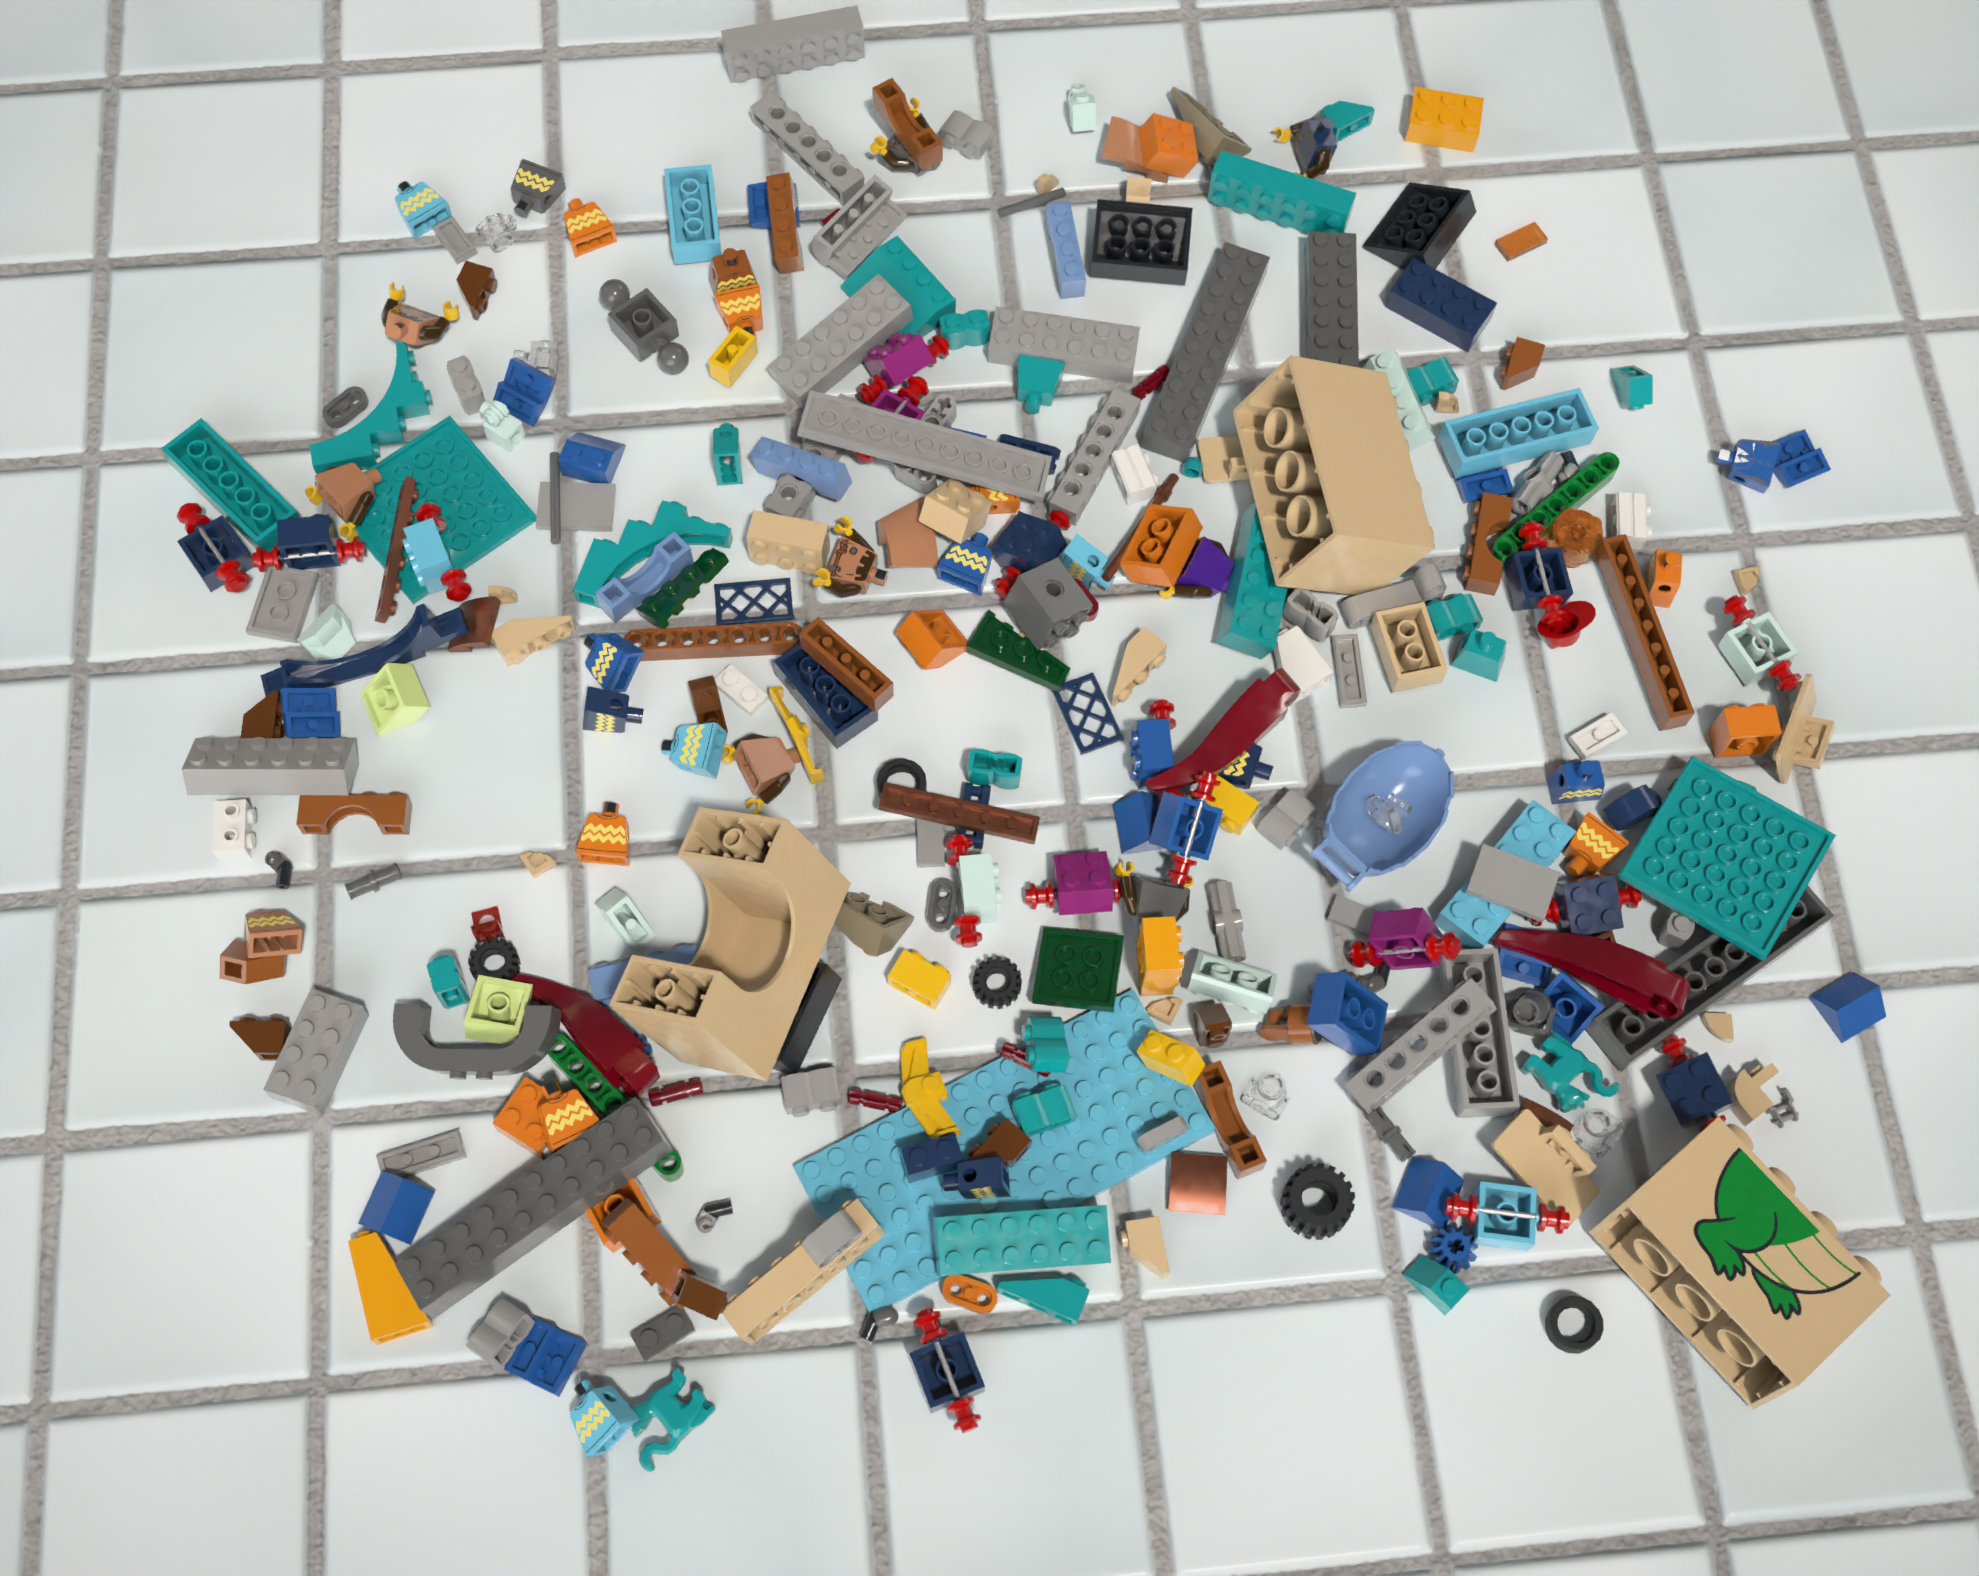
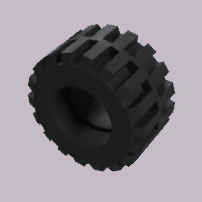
[1280,1163,1355,1240]

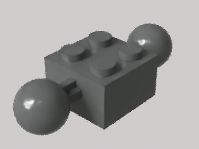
[599,279,689,374]

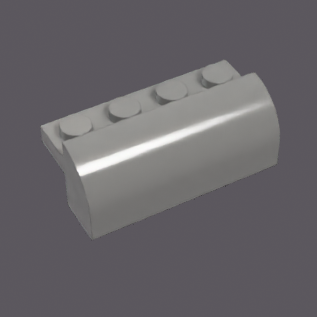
[812,175,908,280]

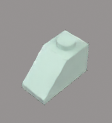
[594,887,655,952]

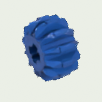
[1429,1224,1478,1274]

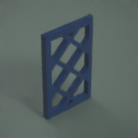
[714,578,795,626]
[1051,673,1124,755]

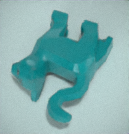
[1521,1032,1619,1113]
[628,1368,716,1472]

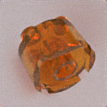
[1546,508,1603,568]

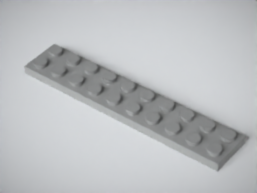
[797,390,1052,503]

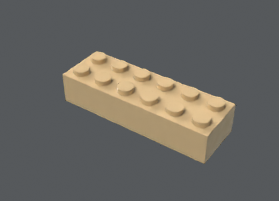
[722,1198,886,1345]

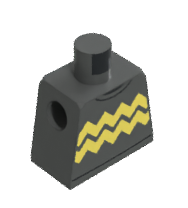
[511,159,566,217]

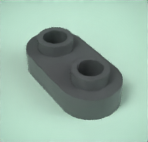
[322,386,368,428]
[927,879,958,932]

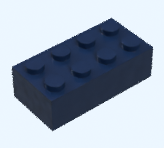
[1385,258,1497,352]
[773,643,878,749]

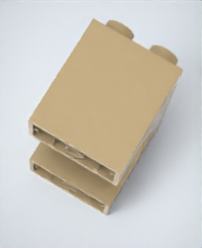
[609,807,851,1081]

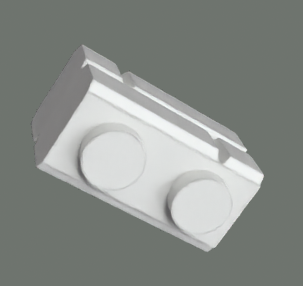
[1110,444,1159,505]
[1611,492,1652,550]

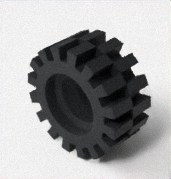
[468,937,521,981]
[973,956,1022,1009]

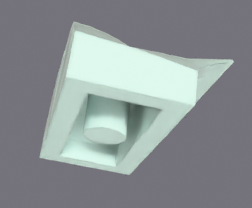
[297,604,356,659]

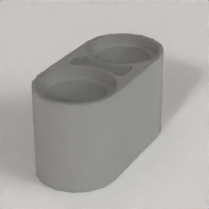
[801,1209,862,1268]

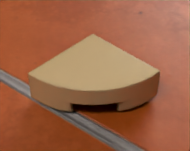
[1037,174,1059,195]
[1434,391,1459,413]
[1732,566,1760,596]
[488,585,518,605]
[519,851,557,879]
[1147,997,1183,1026]
[1702,1013,1734,1043]

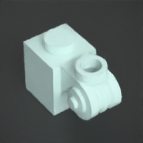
[1067,84,1096,132]
[480,400,526,453]

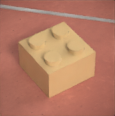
[918,479,993,544]

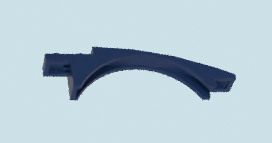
[260,603,470,696]

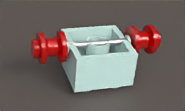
[1718,595,1802,693]
[946,834,1001,948]

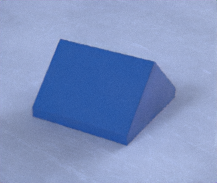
[1113,791,1166,855]
[1544,970,1606,1045]
[1809,972,1886,1043]
[1392,1157,1465,1230]
[358,1171,435,1245]

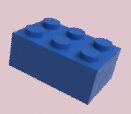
[1307,972,1388,1055]

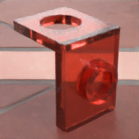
[471,906,505,943]

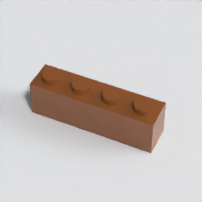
[799,617,894,713]
[601,1198,697,1309]

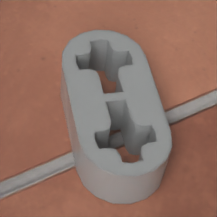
[1136,1116,1190,1153]

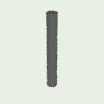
[997,187,1066,218]

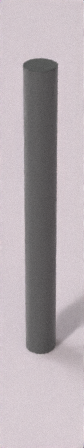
[550,452,561,544]

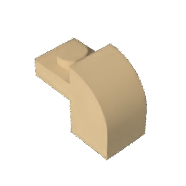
[1125,177,1151,204]
[1727,1063,1779,1127]

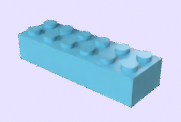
[1438,388,1599,478]
[1435,800,1576,949]

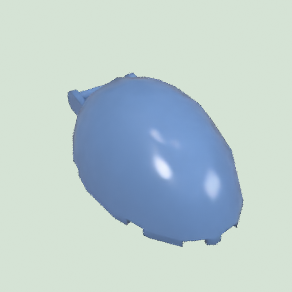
[1310,741,1454,893]

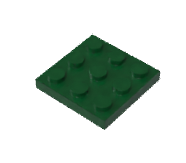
[1032,927,1124,1013]

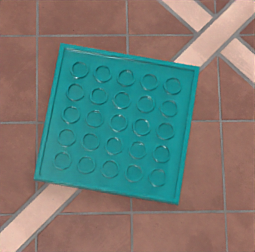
[345,416,537,605]
[1617,756,1836,961]

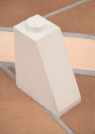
[1274,626,1333,708]

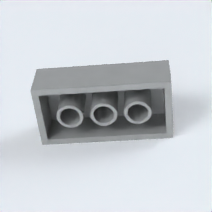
[263,988,369,1116]

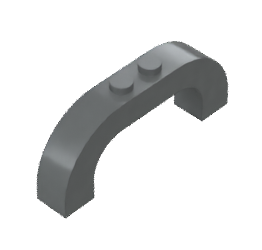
[393,1004,561,1080]

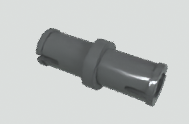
[344,864,402,900]
[1367,1107,1416,1162]

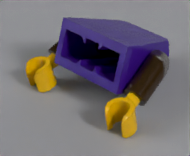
[1159,536,1234,599]

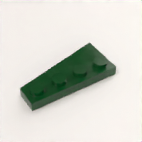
[636,548,730,630]
[966,610,1071,693]

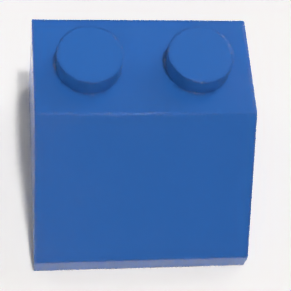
[558,432,626,484]

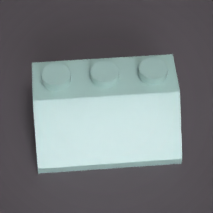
[1188,951,1277,1014]

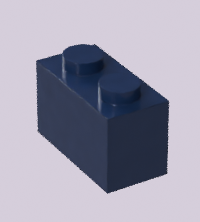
[901,1133,963,1183]

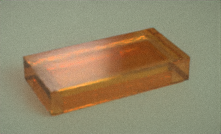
[1494,222,1548,262]

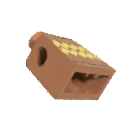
[244,909,303,958]

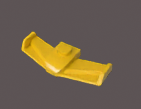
[769,686,824,785]
[900,1038,961,1140]

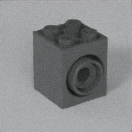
[1003,558,1093,650]

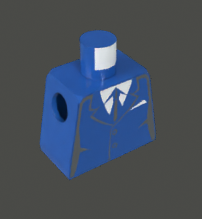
[1716,439,1781,494]

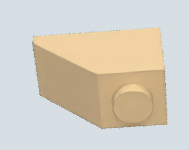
[1120,1216,1170,1279]

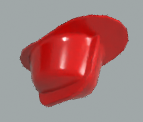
[1537,600,1596,649]

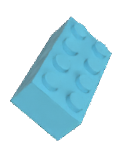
[664,164,722,264]

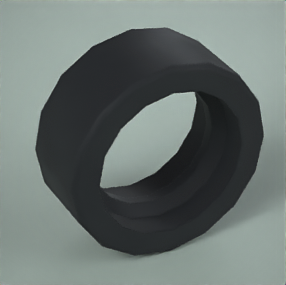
[877,758,927,799]
[1545,1296,1604,1354]

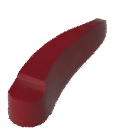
[1145,668,1301,792]
[1493,930,1690,1018]
[509,974,660,1099]

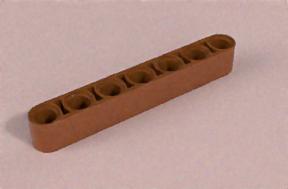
[624,622,802,661]

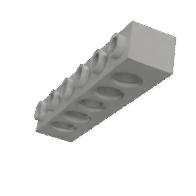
[750,92,865,206]
[1047,388,1141,526]
[764,393,862,519]
[1344,978,1497,1115]

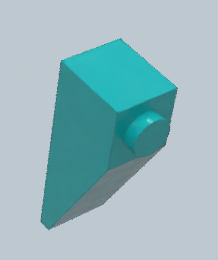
[997,1278,1090,1327]

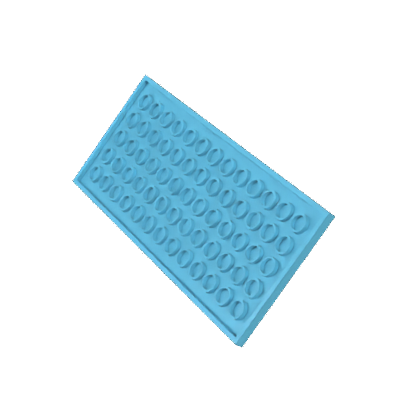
[793,989,1216,1313]

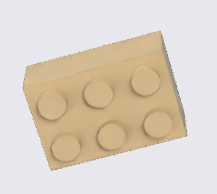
[746,510,830,575]
[1370,602,1447,693]

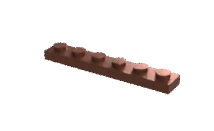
[374,476,418,624]
[878,782,1040,845]

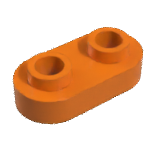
[942,1275,997,1314]

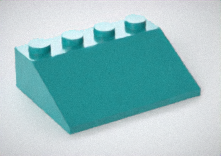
[841,235,956,342]

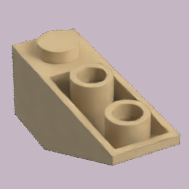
[491,615,575,667]
[1111,627,1167,707]

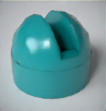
[1182,457,1203,478]

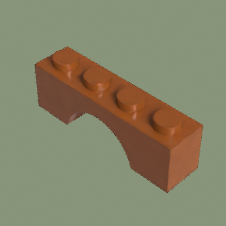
[872,78,943,171]
[766,172,804,274]
[1462,492,1513,596]
[296,792,412,835]
[1194,1060,1267,1180]

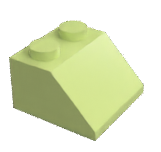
[360,663,430,736]
[464,975,533,1046]

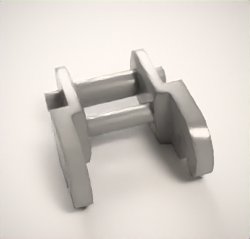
[1765,1087,1799,1128]

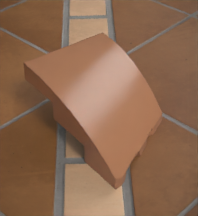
[1102,116,1168,183]
[878,497,938,568]

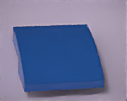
[747,182,801,229]
[493,357,556,426]
[1773,429,1831,488]
[1448,463,1514,503]
[280,688,341,738]
[1498,923,1553,989]
[504,1317,587,1397]

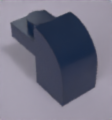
[1603,784,1662,831]

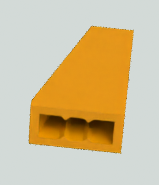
[348,1231,434,1345]

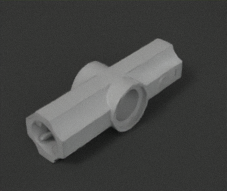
[1512,451,1564,515]
[1208,880,1246,963]

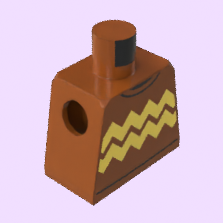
[709,248,758,298]

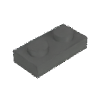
[630,1307,696,1361]

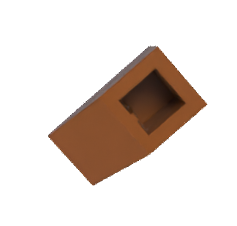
[1499,337,1545,390]
[219,939,286,984]

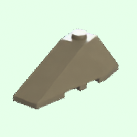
[1171,87,1252,165]
[834,892,914,957]

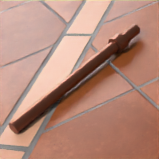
[1102,473,1179,582]

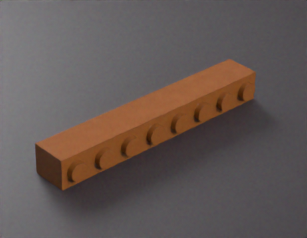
[1594,534,1695,731]

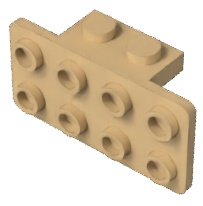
[1198,435,1249,483]
[1773,674,1835,784]
[1492,1109,1600,1226]

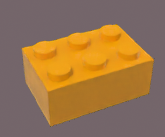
[1405,87,1484,153]
[1136,917,1184,996]

